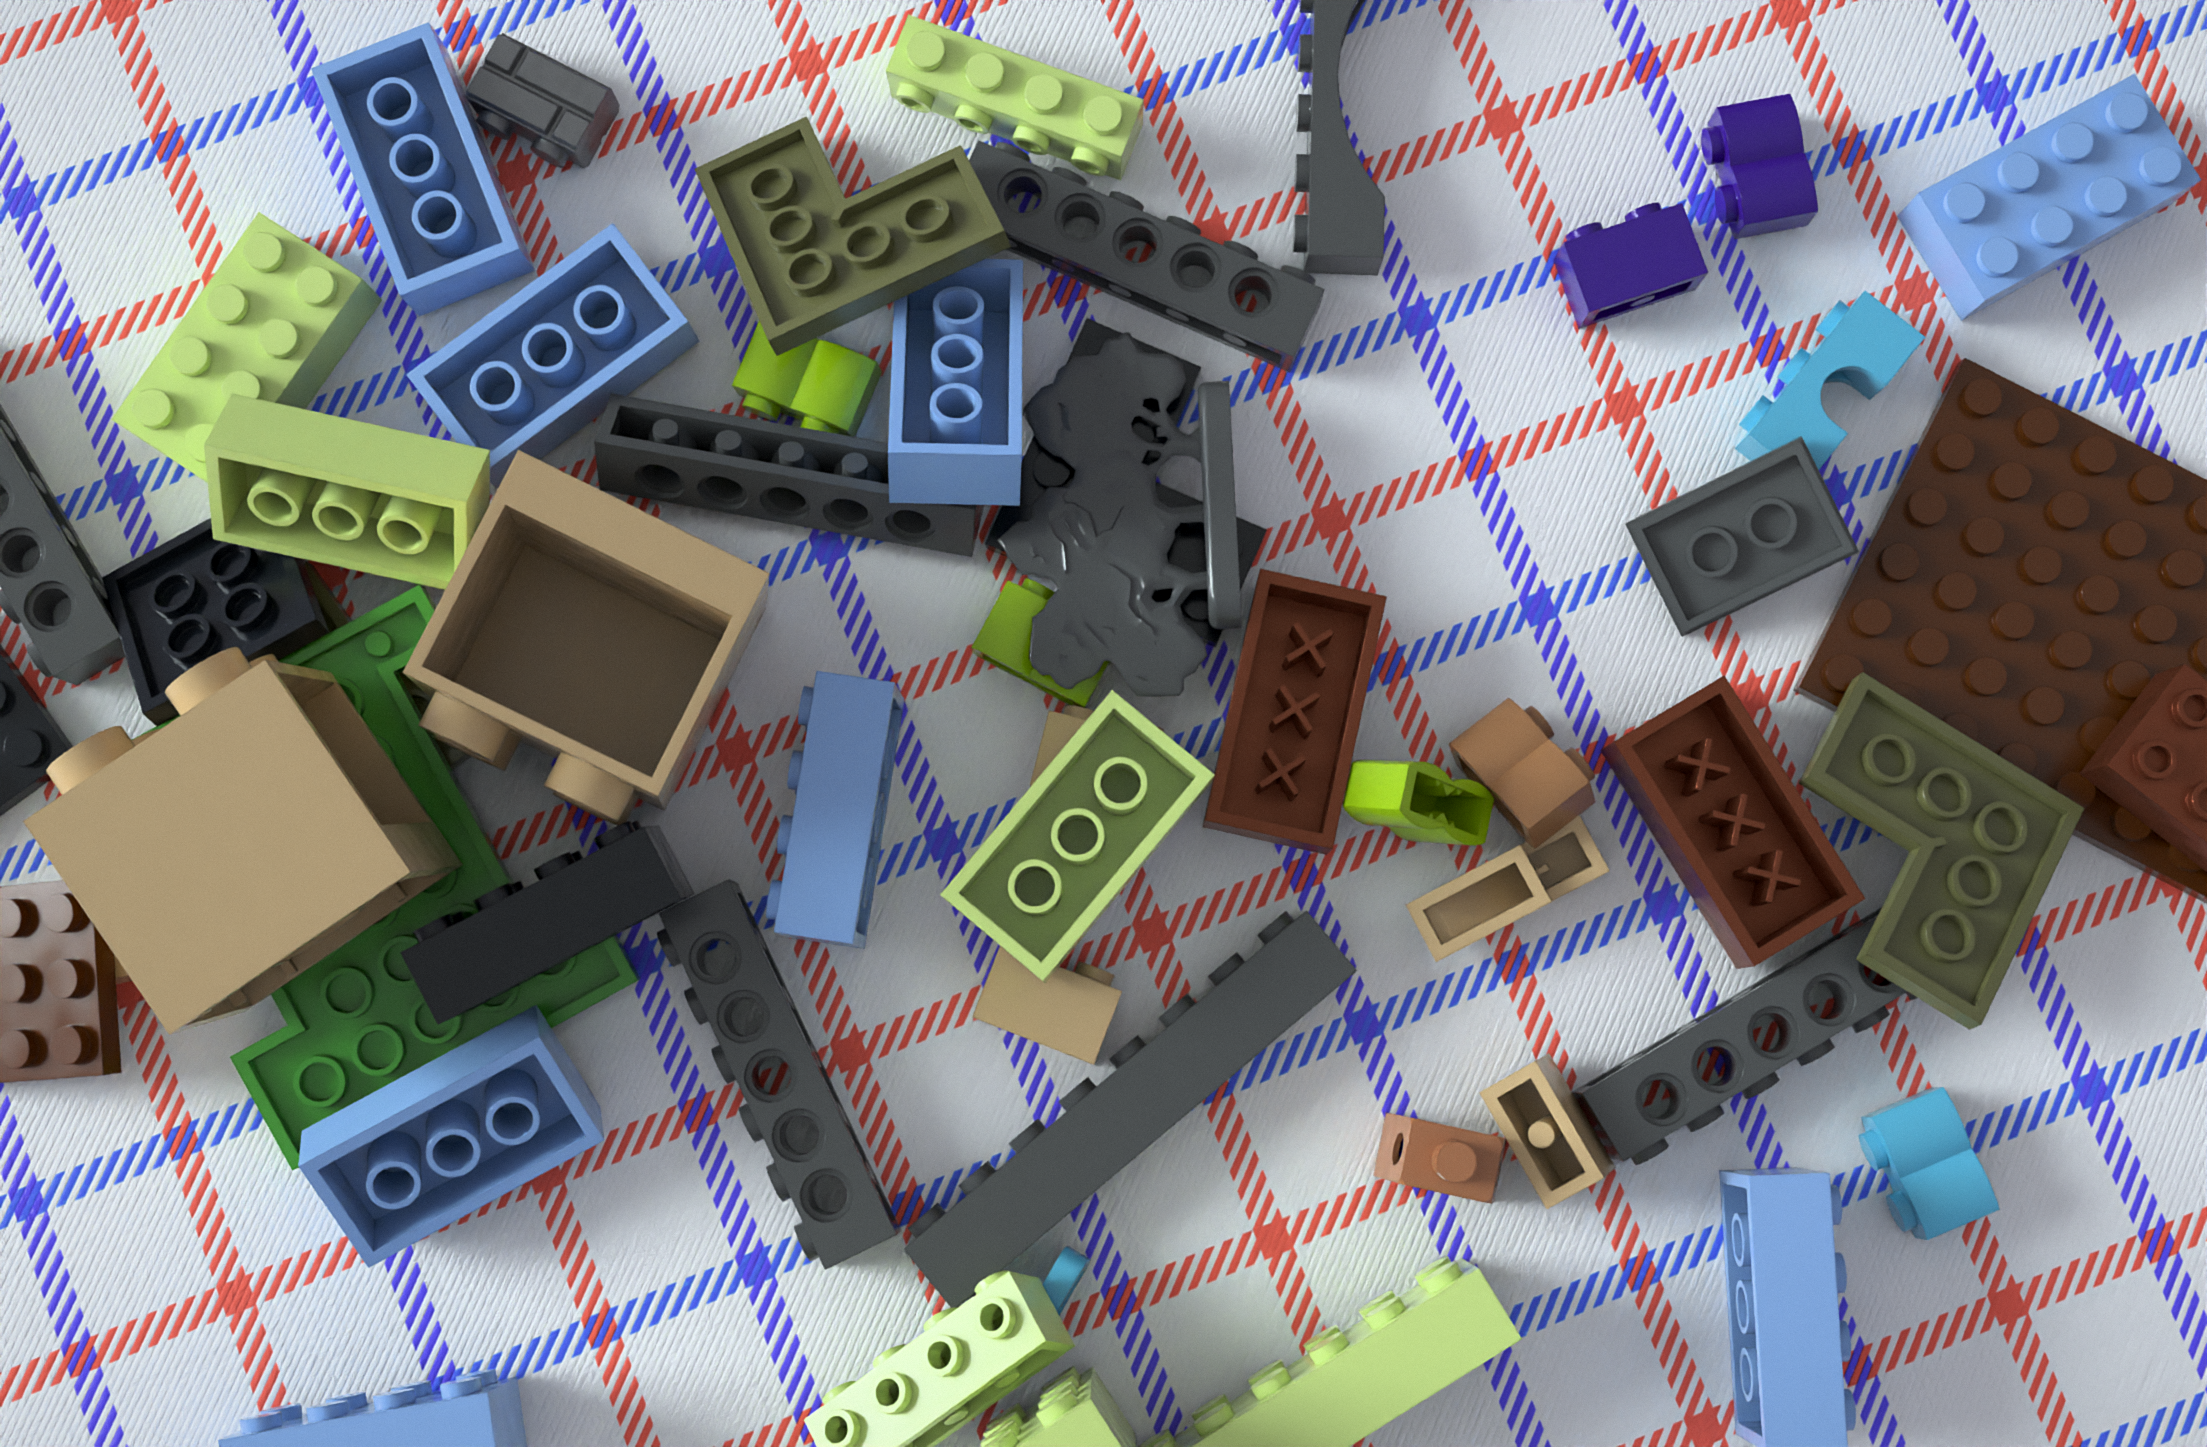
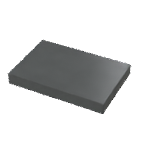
[1625,436,1859,637]

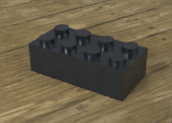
[400,820,695,1025]

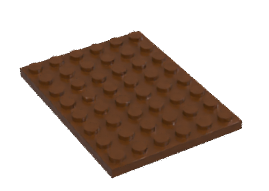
[1793,358,2207,904]

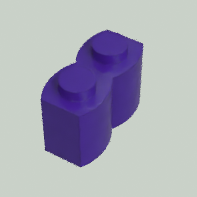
[1701,94,1818,239]

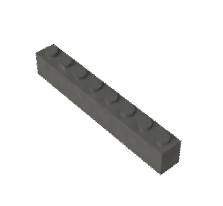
[904,910,1357,1308]

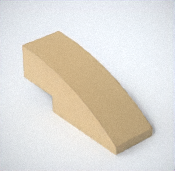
[1406,815,1610,962]

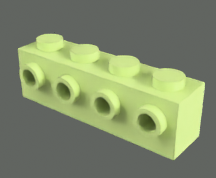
[886,14,1144,180]
[804,1270,1075,1447]

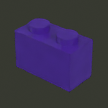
[1553,202,1708,329]

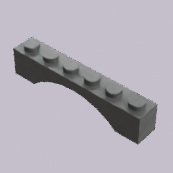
[1292,0,1385,276]

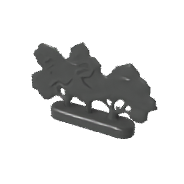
[997,332,1242,697]

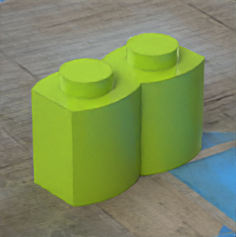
[732,321,882,437]
[971,578,1111,708]
[1343,759,1494,846]

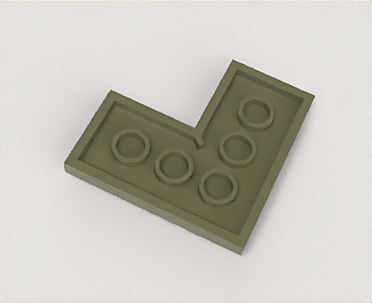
[695,116,1011,356]
[1798,672,2085,1030]

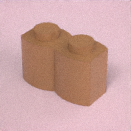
[1449,698,1596,849]

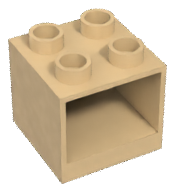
[403,450,770,826]
[23,647,463,1035]

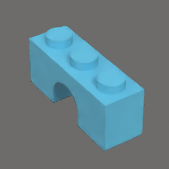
[1734,290,1925,470]

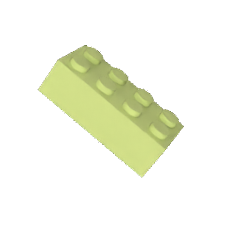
[111,212,382,482]
[204,393,490,590]
[940,690,1215,983]
[980,1366,1136,1447]

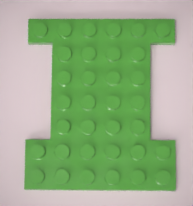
[132,584,641,1171]

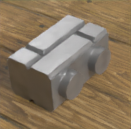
[466,33,620,169]

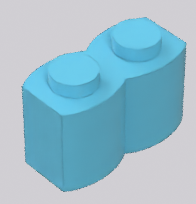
[1858,1087,2000,1240]

